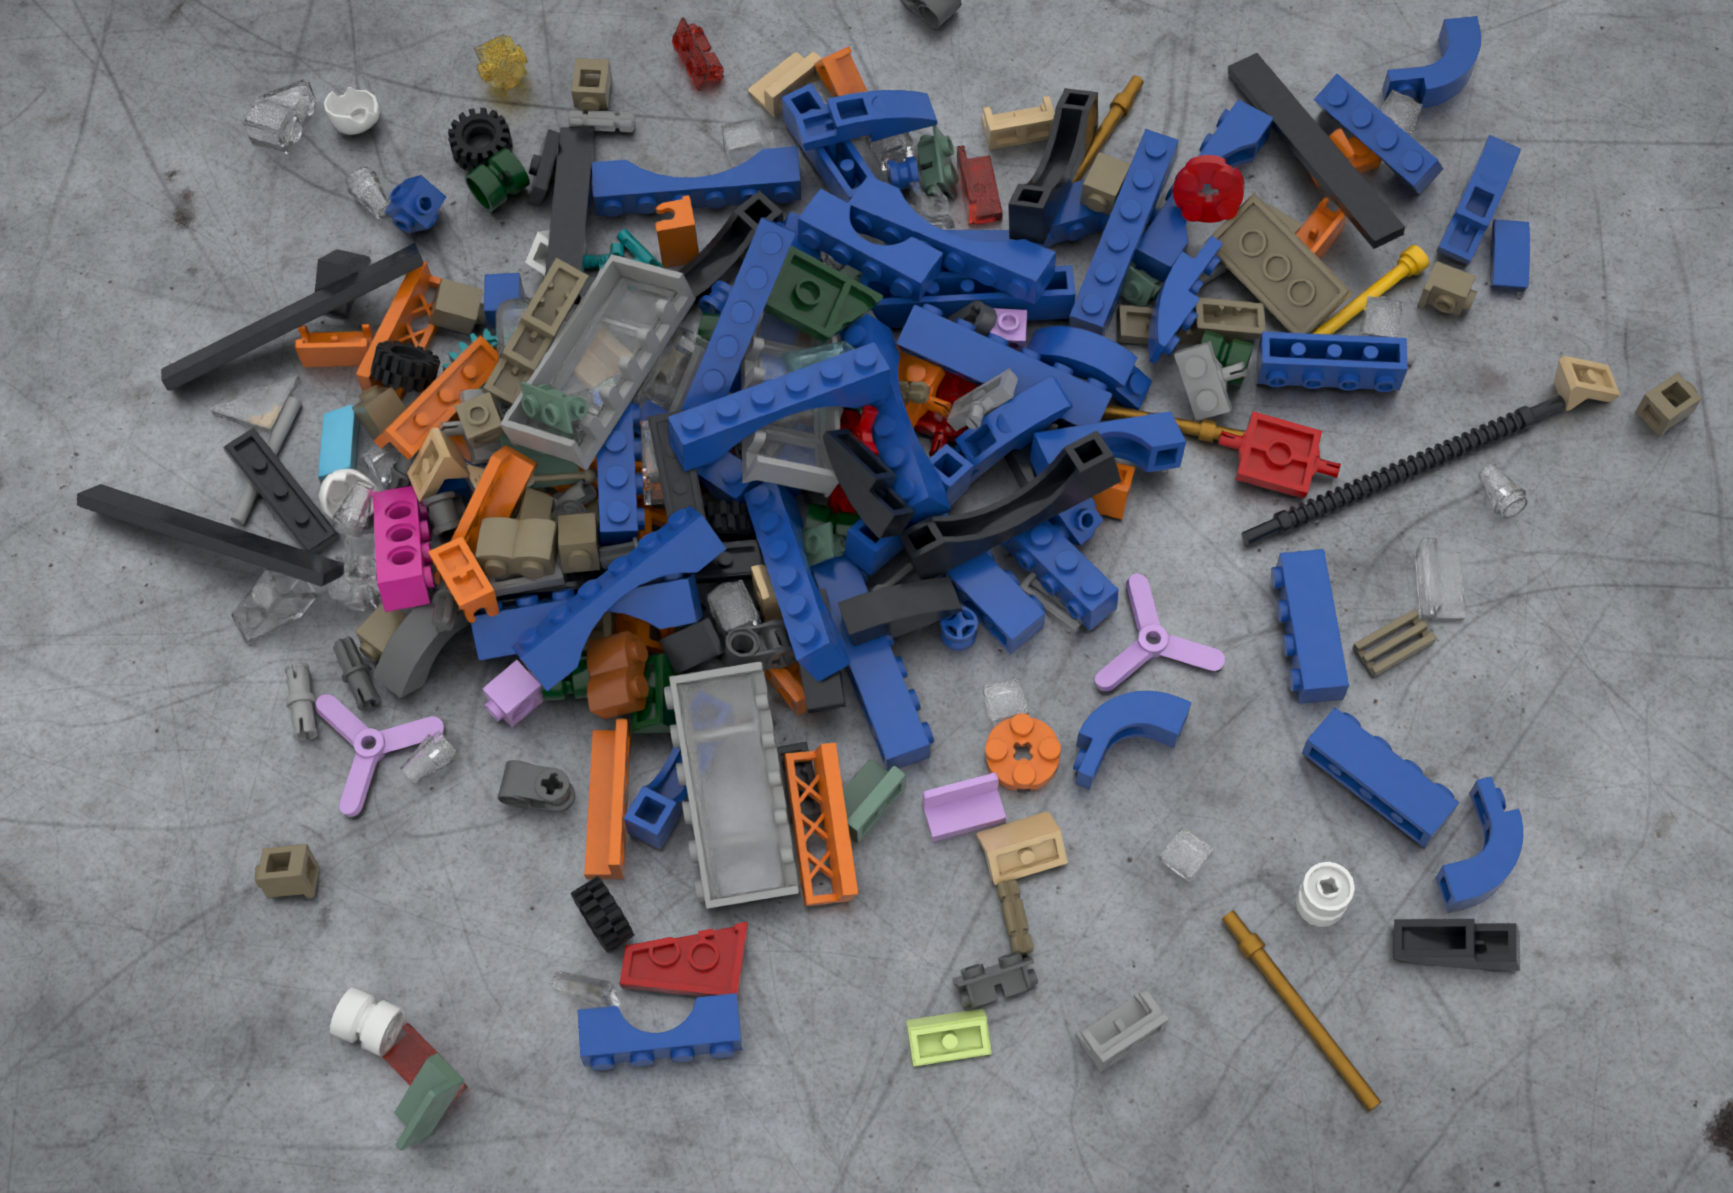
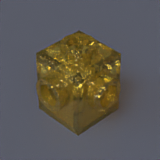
[473,34,528,90]

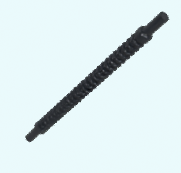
[1241,395,1565,545]

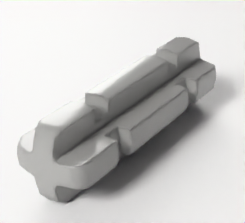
[568,109,635,132]

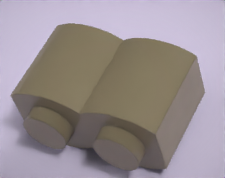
[475,517,558,579]

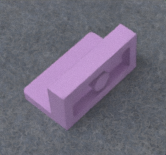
[922,773,1006,842]

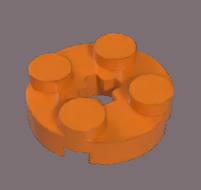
[985,713,1061,791]

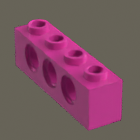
[373,486,435,612]

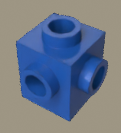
[384,175,446,234]
[1048,498,1103,545]

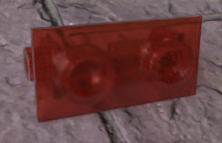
[672,17,724,91]

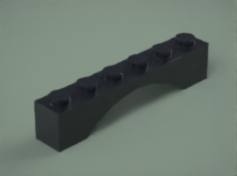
[1008,88,1098,244]
[607,190,784,354]
[898,430,1121,580]

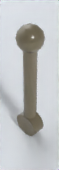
[527,468,597,487]

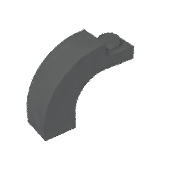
[373,588,480,698]

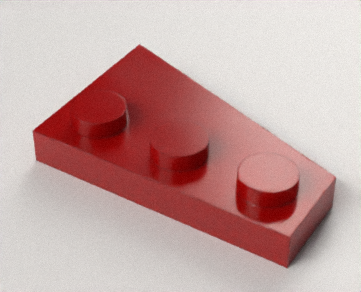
[619,921,748,998]

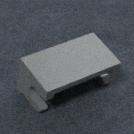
[1076,989,1169,1072]

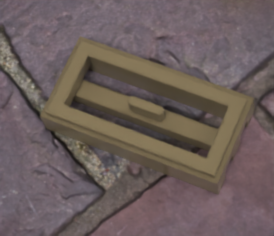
[1352,609,1437,678]

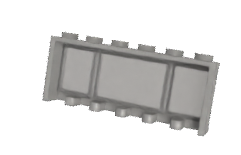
[500,254,696,471]
[741,311,843,497]
[664,662,800,909]

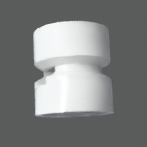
[1295,862,1355,927]
[330,987,405,1057]

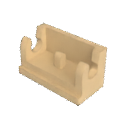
[981,96,1055,150]

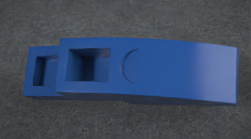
[794,90,937,151]
[1436,135,1521,265]
[1148,236,1223,364]
[953,376,1073,485]

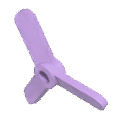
[1095,573,1225,691]
[315,694,444,817]

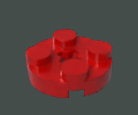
[1173,155,1245,223]

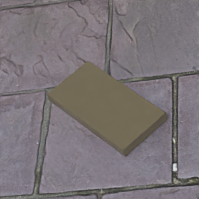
[1204,193,1353,334]

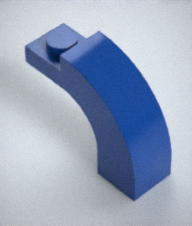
[1382,16,1481,109]
[1026,326,1152,410]
[1073,691,1192,790]
[1435,776,1523,913]

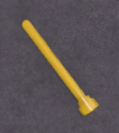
[1311,244,1430,335]

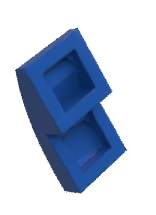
[1490,219,1530,290]

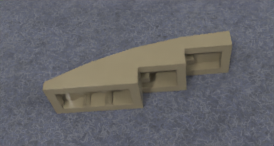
[482,258,589,408]
[1116,297,1266,344]

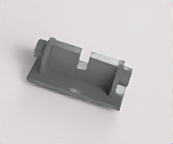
[952,952,1038,1009]

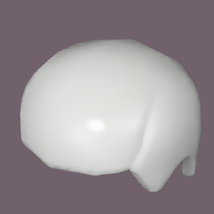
[324,87,380,135]
[318,468,378,524]

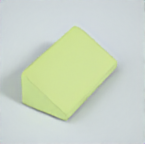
[906,1009,992,1067]

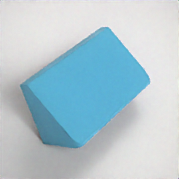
[318,405,360,480]

